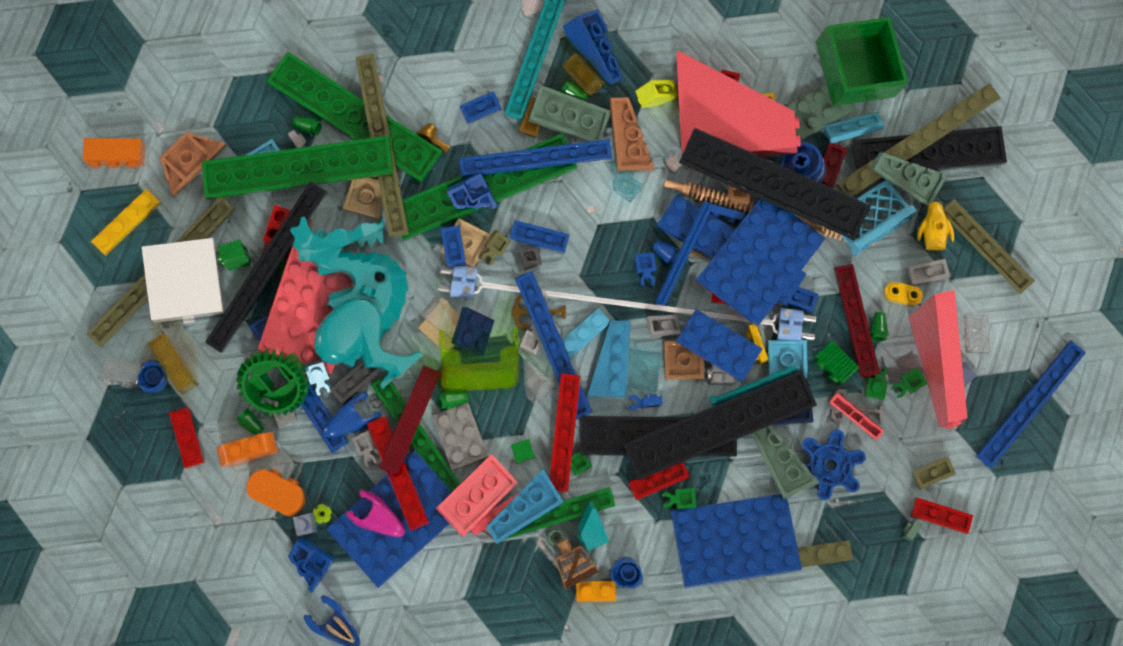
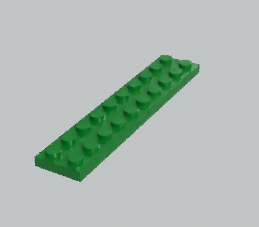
[266,52,443,183]
[401,133,578,242]
[202,136,394,200]

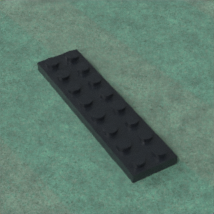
[852,126,1007,171]
[581,416,737,457]

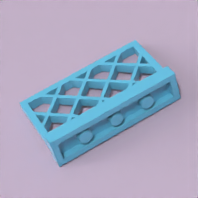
[840,180,917,257]

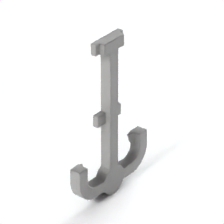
[829,389,884,424]

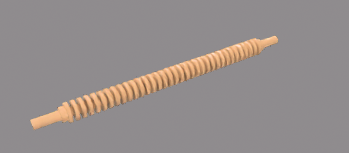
[664,180,875,246]

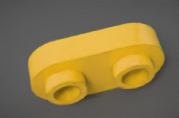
[884,282,923,306]

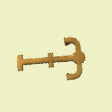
[512,295,566,329]

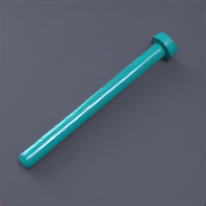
[709,365,798,407]

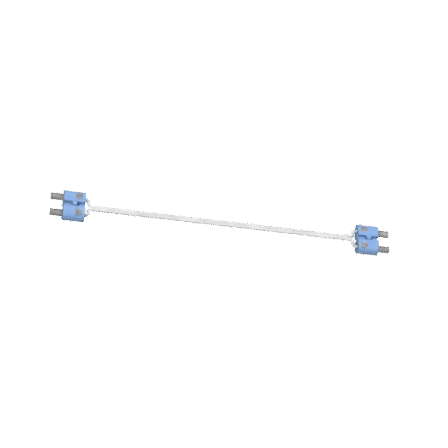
[438,265,816,341]

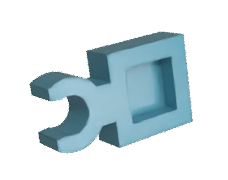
[305,360,331,396]

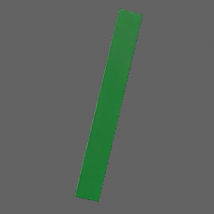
[370,374,460,492]

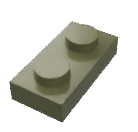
[911,456,956,490]

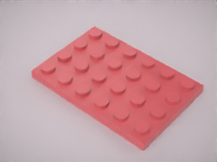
[257,246,352,374]

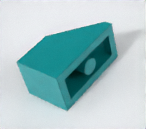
[576,501,609,551]

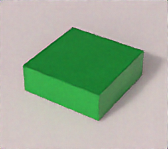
[511,439,535,464]
[571,451,592,476]

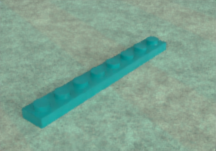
[504,0,566,121]

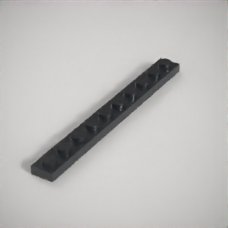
[205,181,327,353]

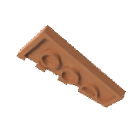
[609,97,655,172]

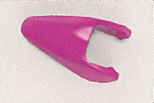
[345,490,405,537]

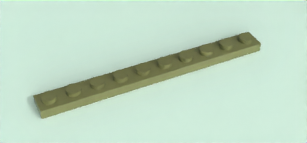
[355,53,409,238]
[836,83,1001,197]
[87,198,235,348]

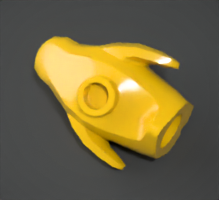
[917,202,954,251]

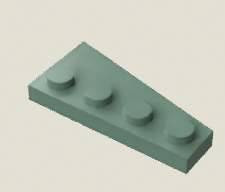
[870,152,948,207]
[752,426,819,500]

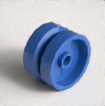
[781,142,826,183]

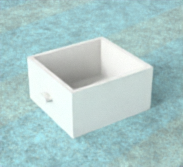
[142,238,224,324]

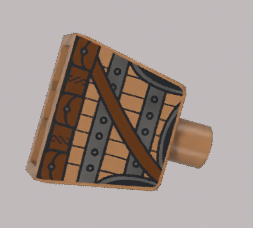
[554,538,599,589]

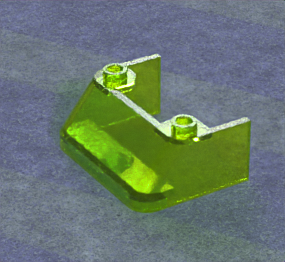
[439,327,519,391]

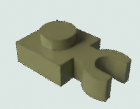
[479,230,511,266]

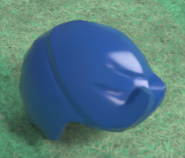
[137,360,168,393]
[610,557,643,589]

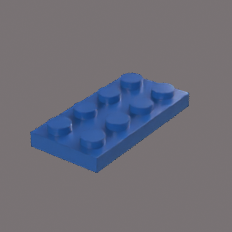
[676,309,762,382]

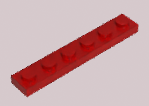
[549,374,581,492]
[367,416,430,531]

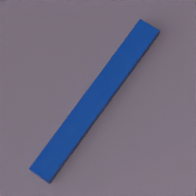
[459,139,612,178]
[515,271,593,420]
[250,316,349,454]
[975,340,1086,469]

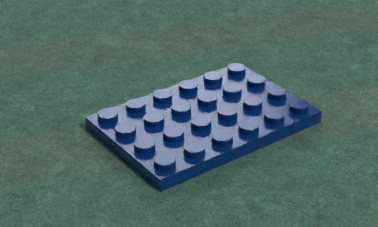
[696,199,826,327]
[327,450,452,588]
[671,494,802,589]

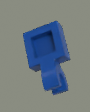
[628,394,663,410]

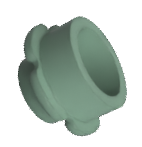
[547,529,566,548]

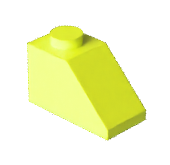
[635,80,679,108]

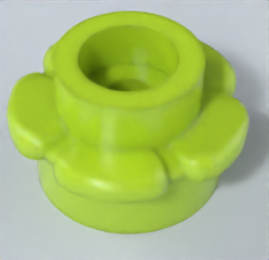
[312,504,332,524]

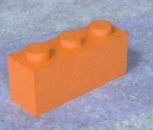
[83,138,145,168]

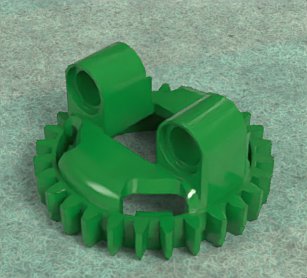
[236,349,309,417]

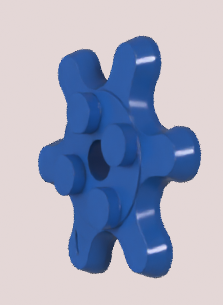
[802,430,866,501]

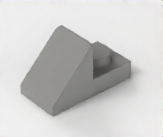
[646,315,681,340]

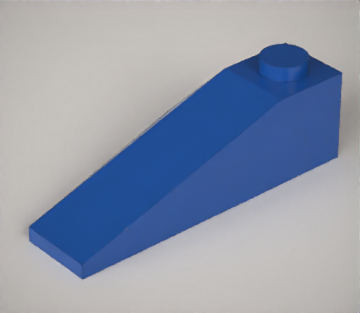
[563,9,622,85]

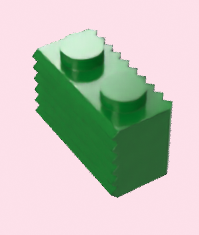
[216,239,251,271]
[813,340,859,385]

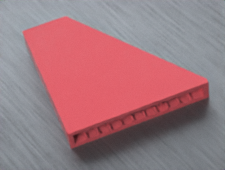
[676,52,801,157]
[909,290,967,429]

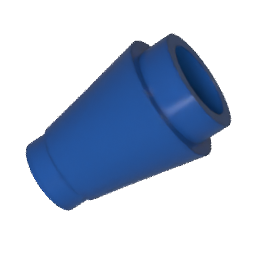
[653,240,679,265]

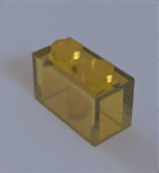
[562,53,605,96]

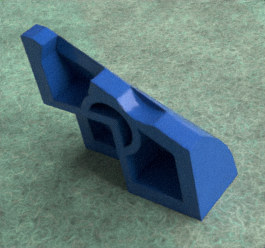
[447,172,497,209]
[288,537,335,592]

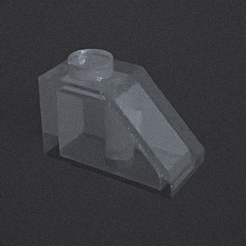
[421,296,454,340]
[523,359,555,403]

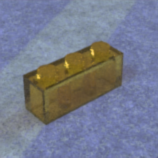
[148,333,199,395]

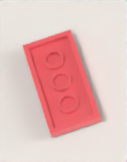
[436,454,518,537]

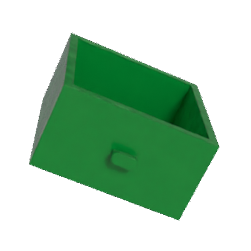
[815,17,909,107]

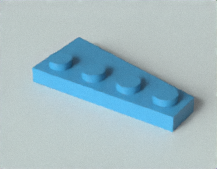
[587,320,631,398]
[486,469,564,544]

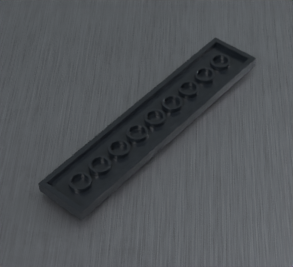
[679,127,871,241]
[623,370,817,481]

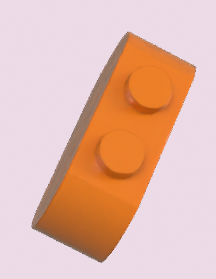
[216,432,279,468]
[247,469,306,516]

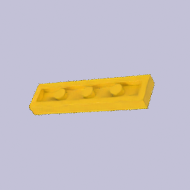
[91,189,161,256]

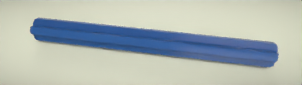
[655,201,713,306]

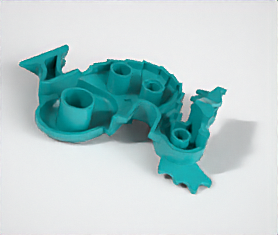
[290,217,424,389]

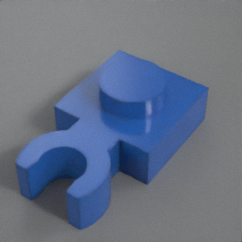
[635,252,656,287]

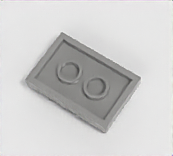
[432,403,488,471]

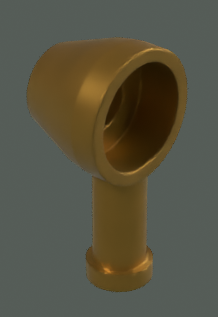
[417,123,451,154]

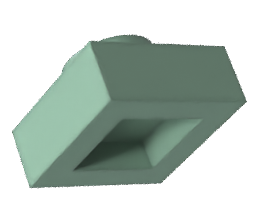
[902,520,923,542]

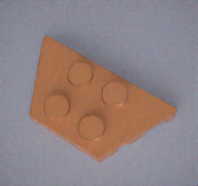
[160,131,227,197]

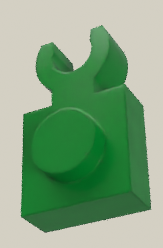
[864,367,888,401]
[891,368,928,399]
[661,488,696,510]

